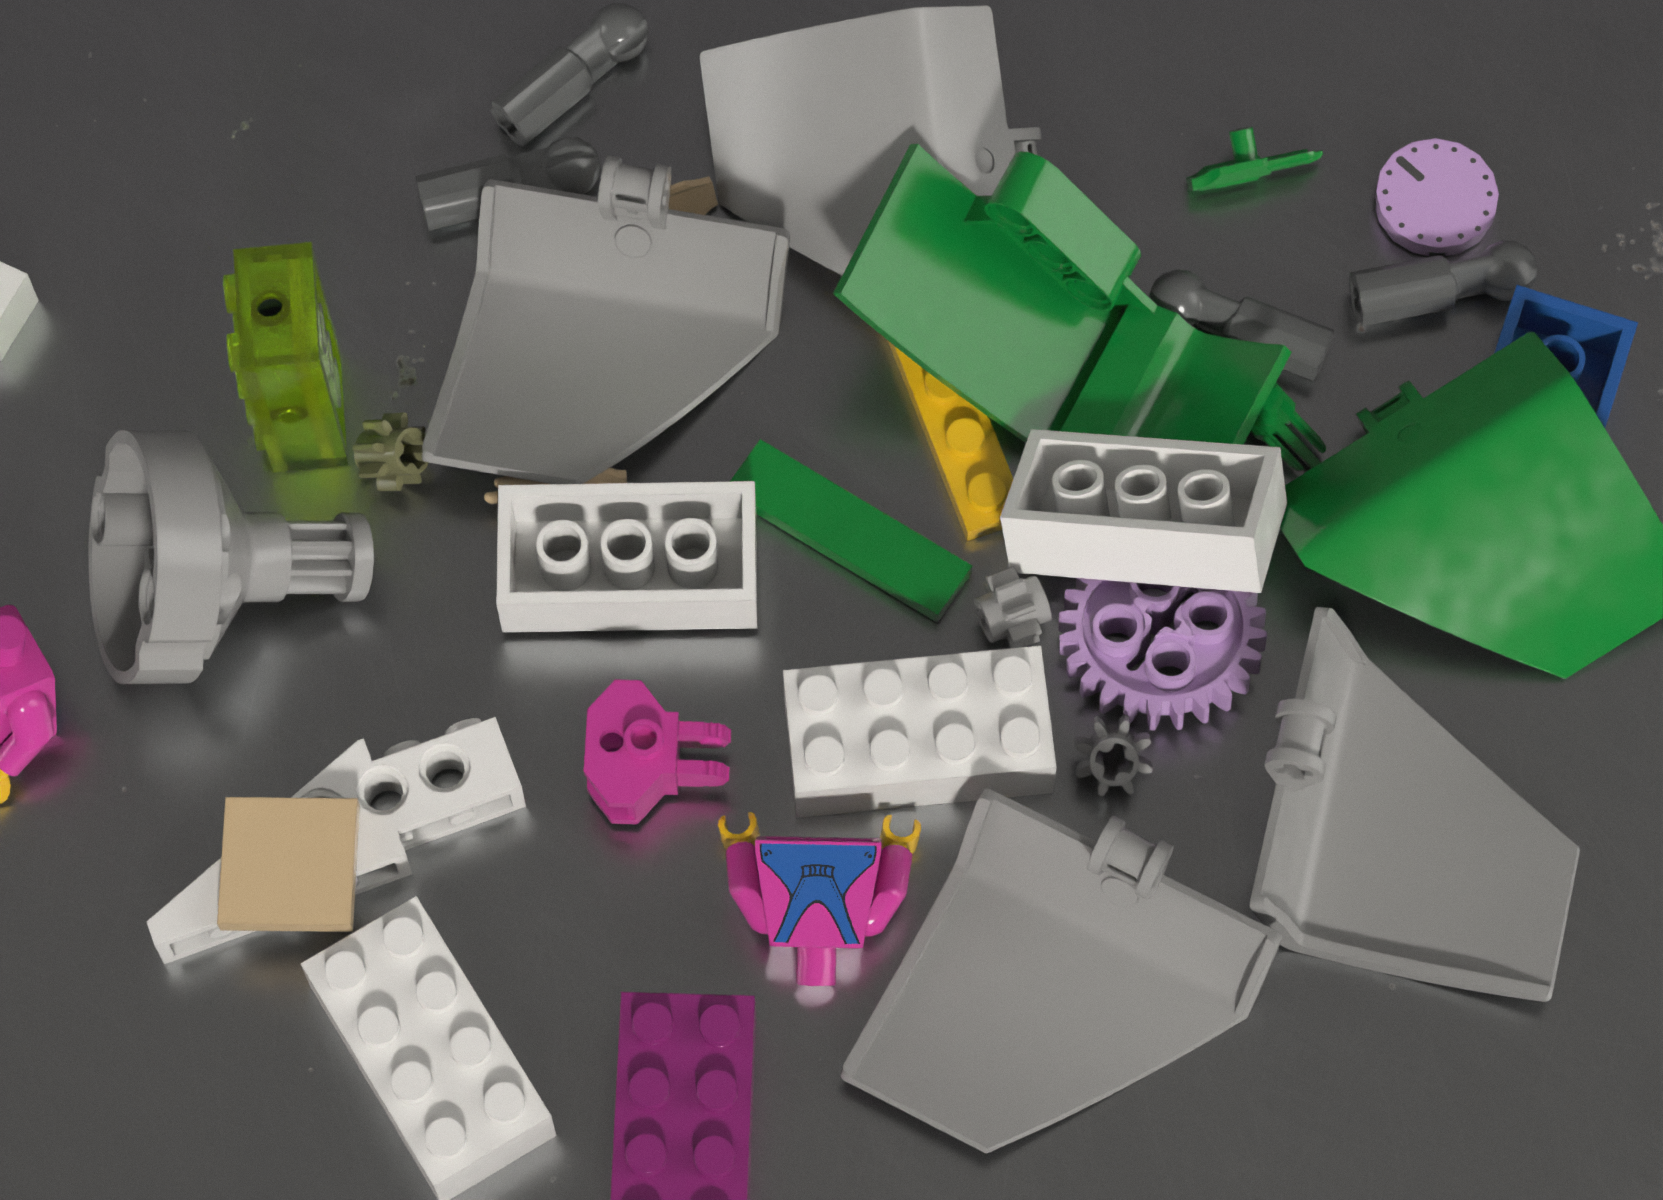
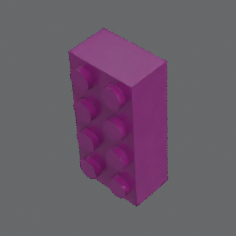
[610,992,757,1200]

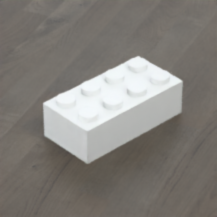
[1000,429,1287,593]
[496,481,757,632]
[783,646,1057,818]
[301,896,556,1200]

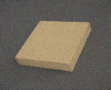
[217,797,360,932]

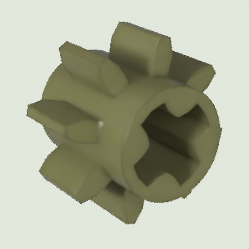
[352,412,429,491]

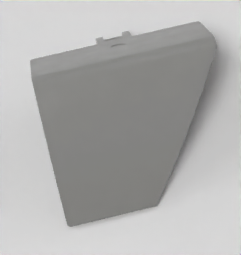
[699,5,1042,275]

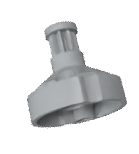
[88,430,374,684]

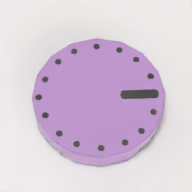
[1375,138,1499,256]

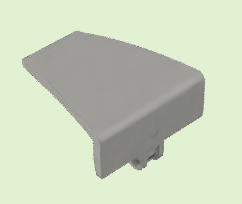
[422,155,790,484]
[1250,607,1580,1002]
[841,788,1282,1154]

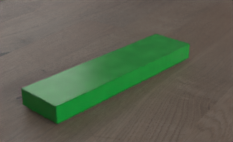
[729,439,972,623]

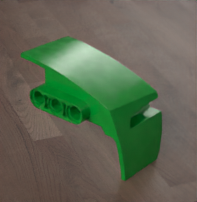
[833,144,1292,445]

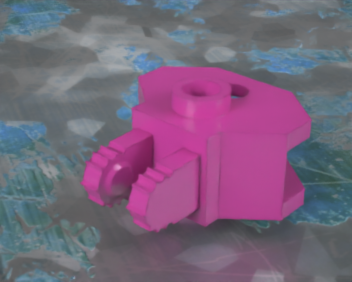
[584,679,731,824]

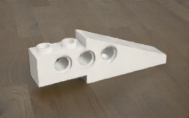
[147,717,526,964]

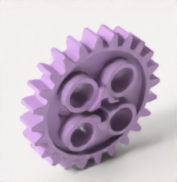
[1058,578,1267,730]

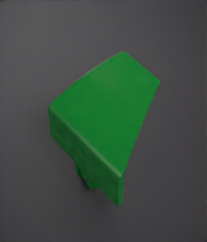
[1280,332,1663,679]

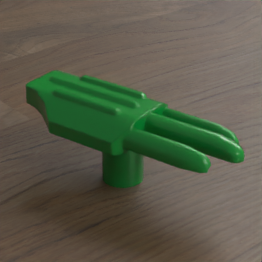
[1186,127,1323,191]
[1250,383,1326,472]

